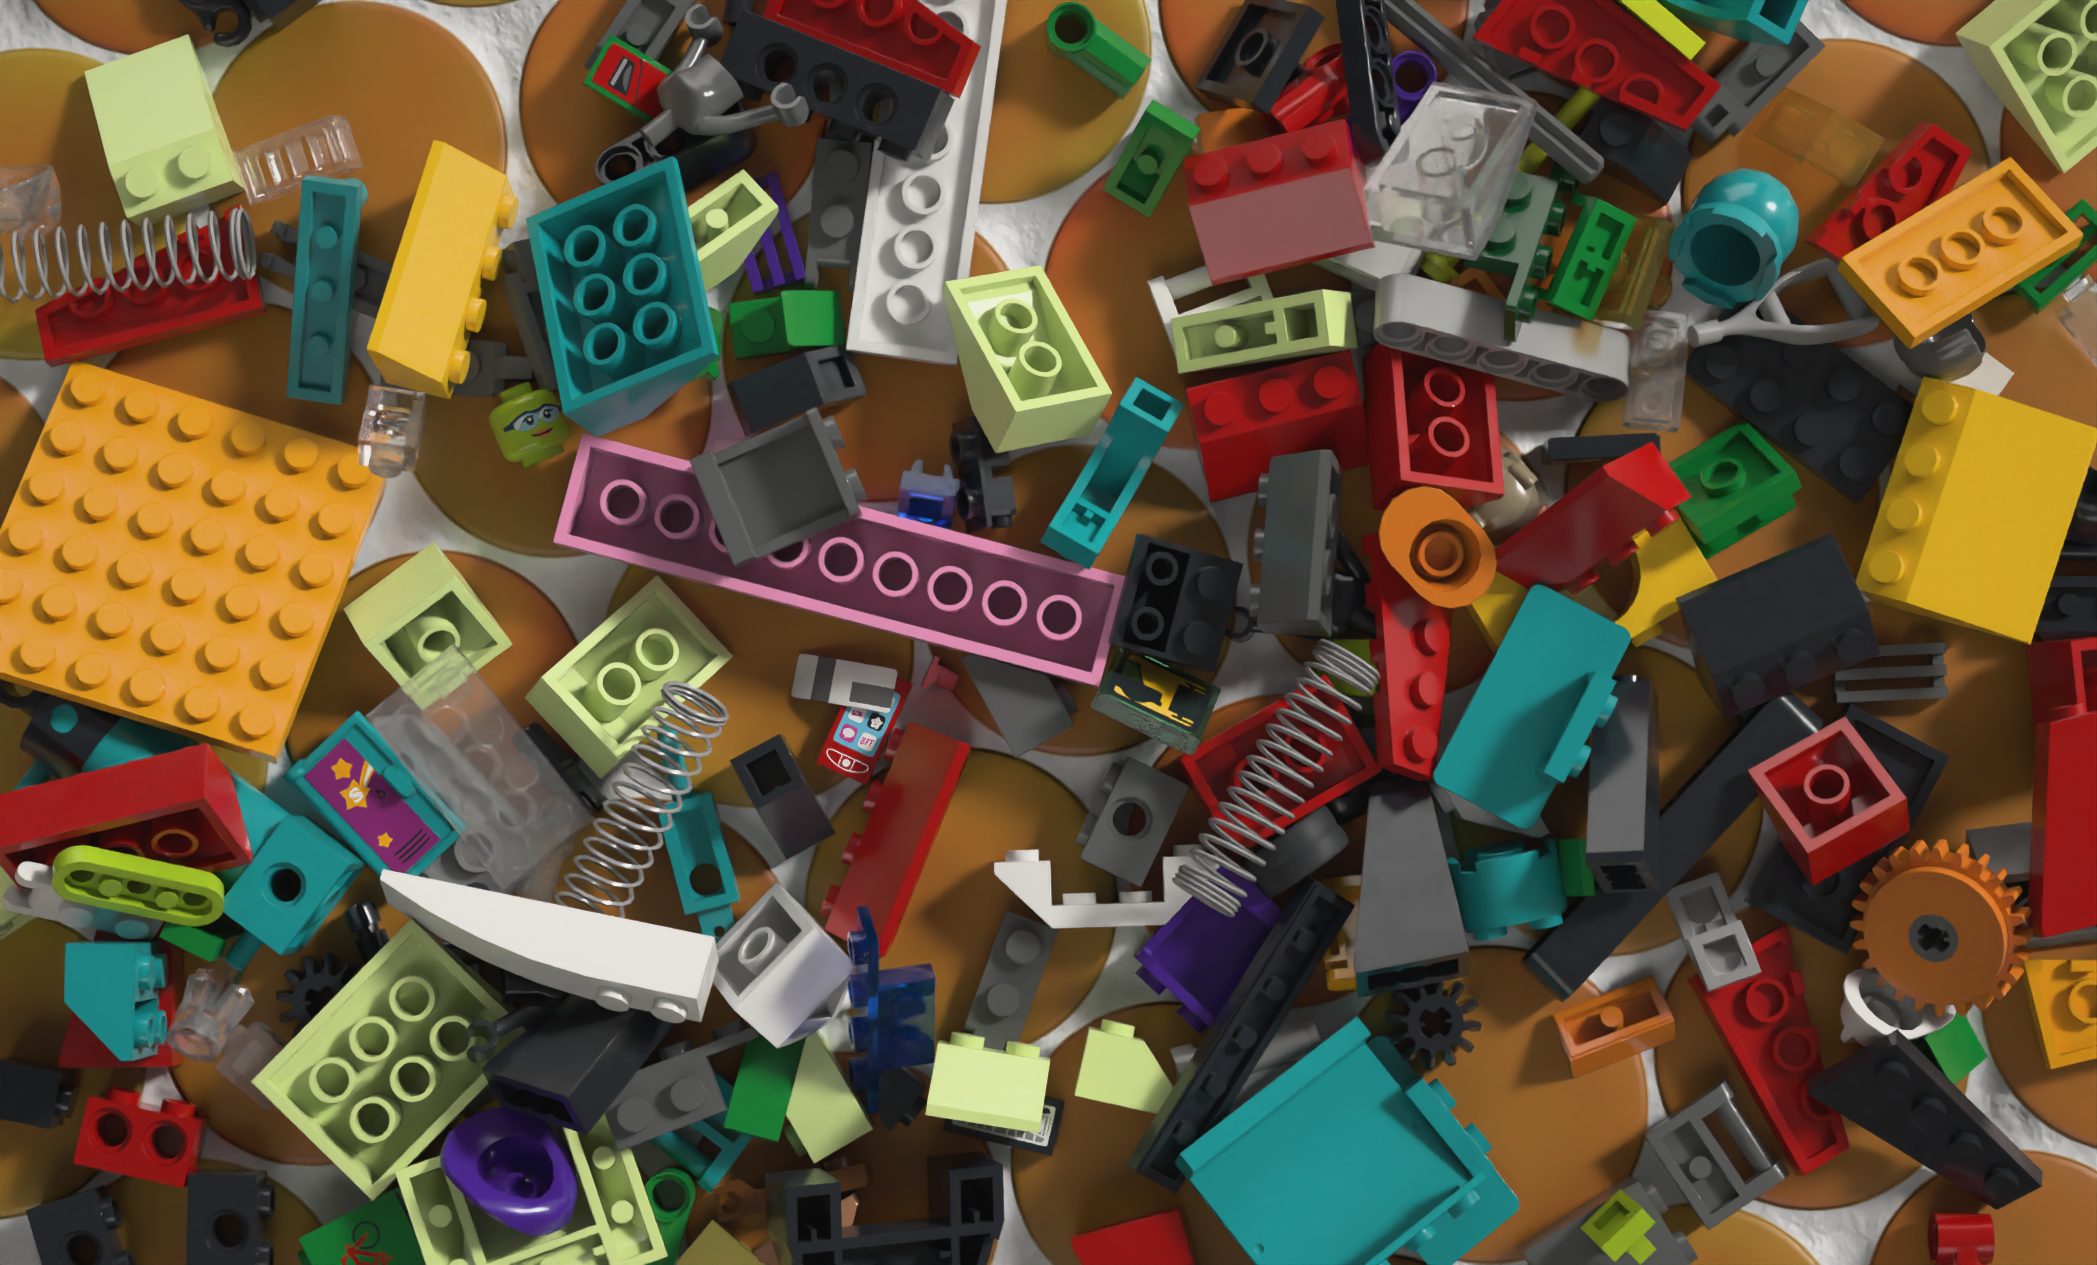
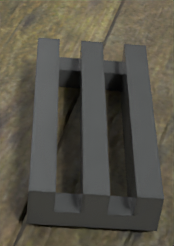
[1831,642,1948,703]

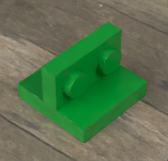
[1668,419,1802,560]

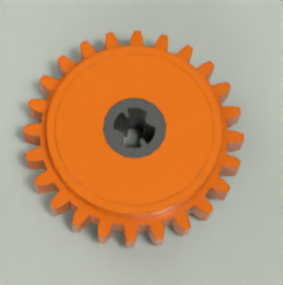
[1850,839,2034,1017]

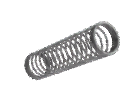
[1172,639,1381,918]

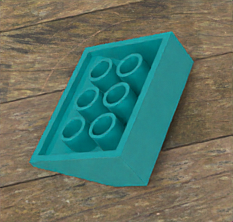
[526,156,719,437]

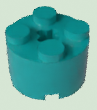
[1447,838,1568,941]

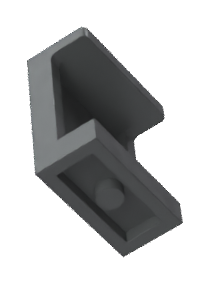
[690,407,868,568]

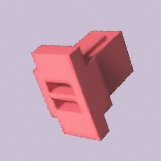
[920,655,959,691]

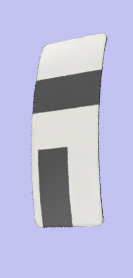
[791,654,897,713]

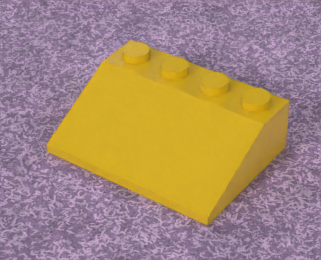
[1855,376,2097,645]

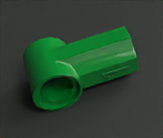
[1044,2,1152,100]
[644,1166,697,1265]

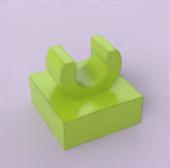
[1580,1188,1657,1265]

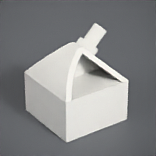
[713,883,877,1049]

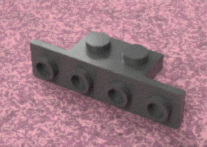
[604,1019,763,1151]

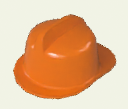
[1378,486,1497,608]

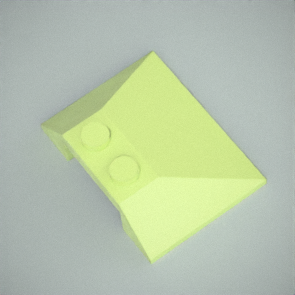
[395,1114,668,1265]

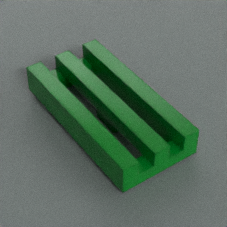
[2013,198,2097,315]

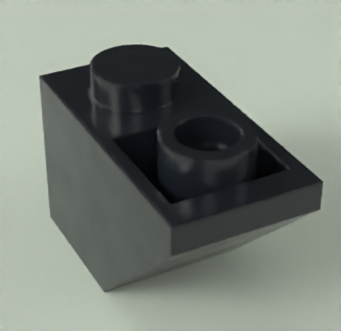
[730,734,836,860]

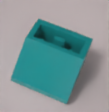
[64,940,169,1061]

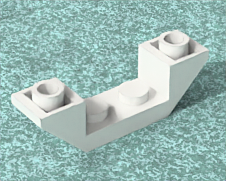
[994,844,1220,929]

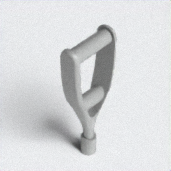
[1687,258,1880,348]

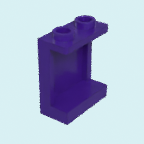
[1134,865,1283,1034]

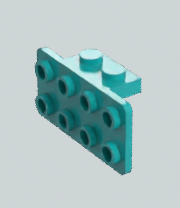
[1433,584,1631,829]
[1366,1035,1520,1265]

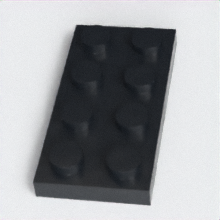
[1678,301,1914,504]
[1744,704,1950,955]

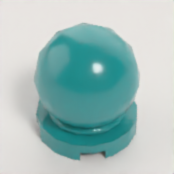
[1668,168,1799,308]

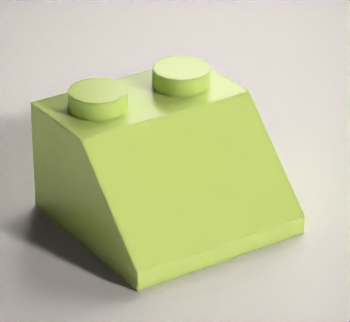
[344,542,513,711]
[925,1032,1050,1133]

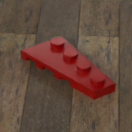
[762,0,981,99]
[1361,533,1454,781]
[1687,924,1850,1176]

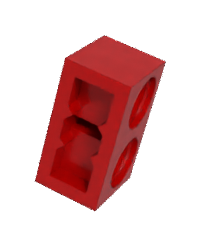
[73,1086,210,1188]

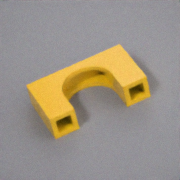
[1465,509,1717,655]

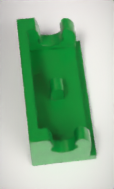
[1534,192,1637,322]

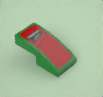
[582,34,673,124]

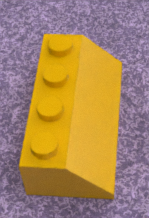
[366,140,519,399]

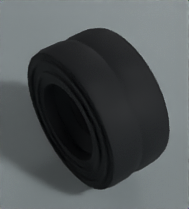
[1243,805,1350,898]

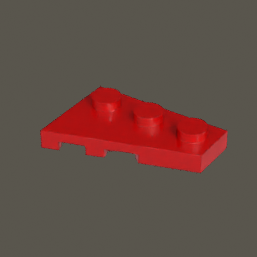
[1804,122,1972,265]

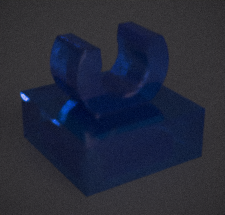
[897,459,959,529]

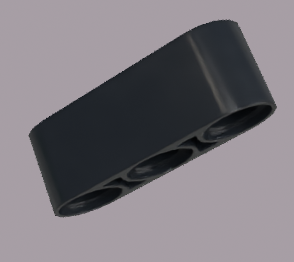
[594,100,758,192]

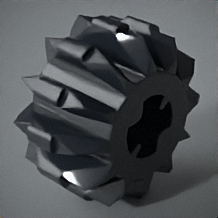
[276,952,358,1038]
[1385,981,1481,1069]

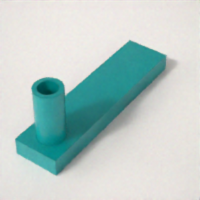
[286,175,368,405]

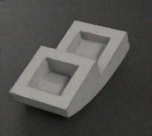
[1664,871,1762,993]

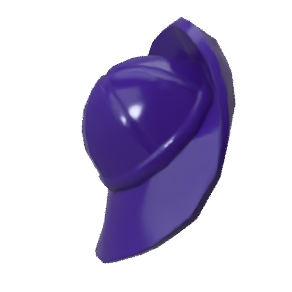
[440,1107,579,1236]

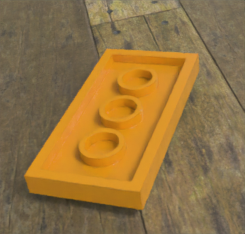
[1837,157,2084,350]

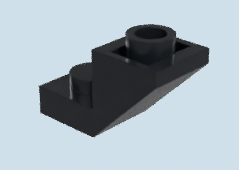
[727,343,867,437]
[873,998,928,1131]

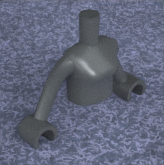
[639,4,809,148]

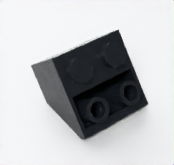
[1108,534,1243,672]

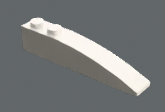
[380,869,719,1023]

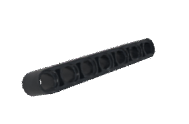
[1520,691,1824,1002]

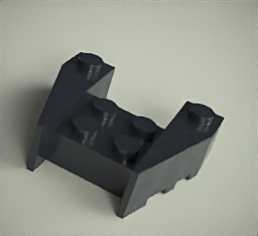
[765,1151,1004,1265]

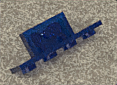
[847,905,936,1114]

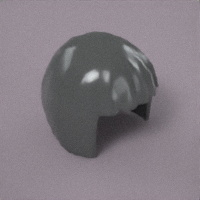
[1893,312,1986,382]

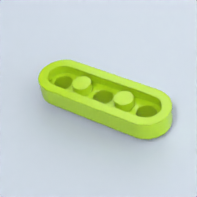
[52,845,224,926]

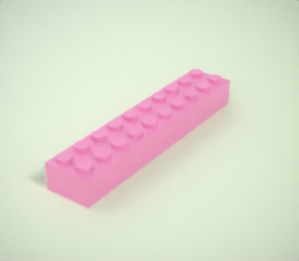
[553,433,1125,688]

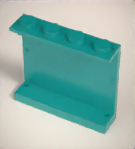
[1175,1017,1487,1265]

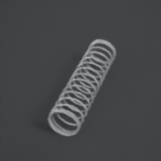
[0,207,256,304]
[554,681,730,918]

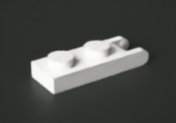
[1,861,163,941]

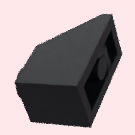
[1578,97,1693,205]

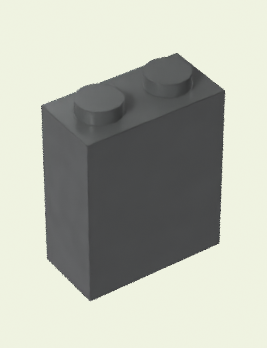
[1517,1176,1698,1265]

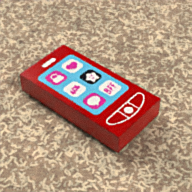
[816,661,913,786]

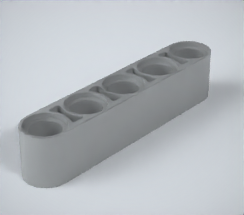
[1373,273,1630,402]

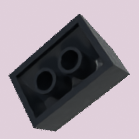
[1676,533,1880,719]

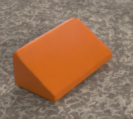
[1549,975,1677,1077]

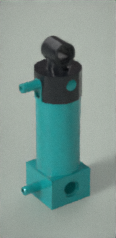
[0,679,367,971]

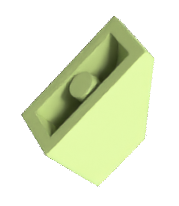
[688,169,779,292]
[1074,1019,1173,1114]
[783,1029,875,1163]

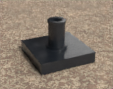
[1194,0,1325,114]

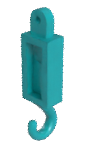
[656,724,741,944]

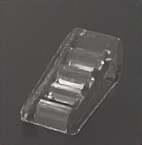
[232,115,363,205]

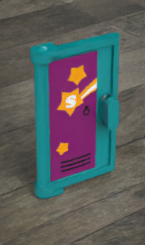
[282,711,469,877]

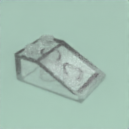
[1363,81,1538,261]

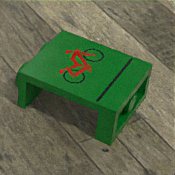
[298,1186,426,1265]

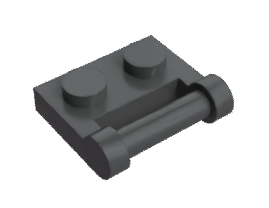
[1642,1079,1789,1230]

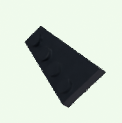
[1807,1029,2043,1210]

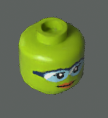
[488,382,571,468]

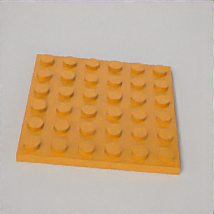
[0,360,392,764]

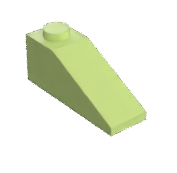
[1171,289,1358,374]

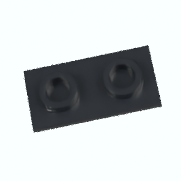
[949,416,1017,533]

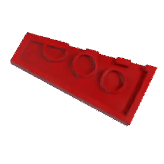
[1473,0,1721,133]
[35,204,267,368]

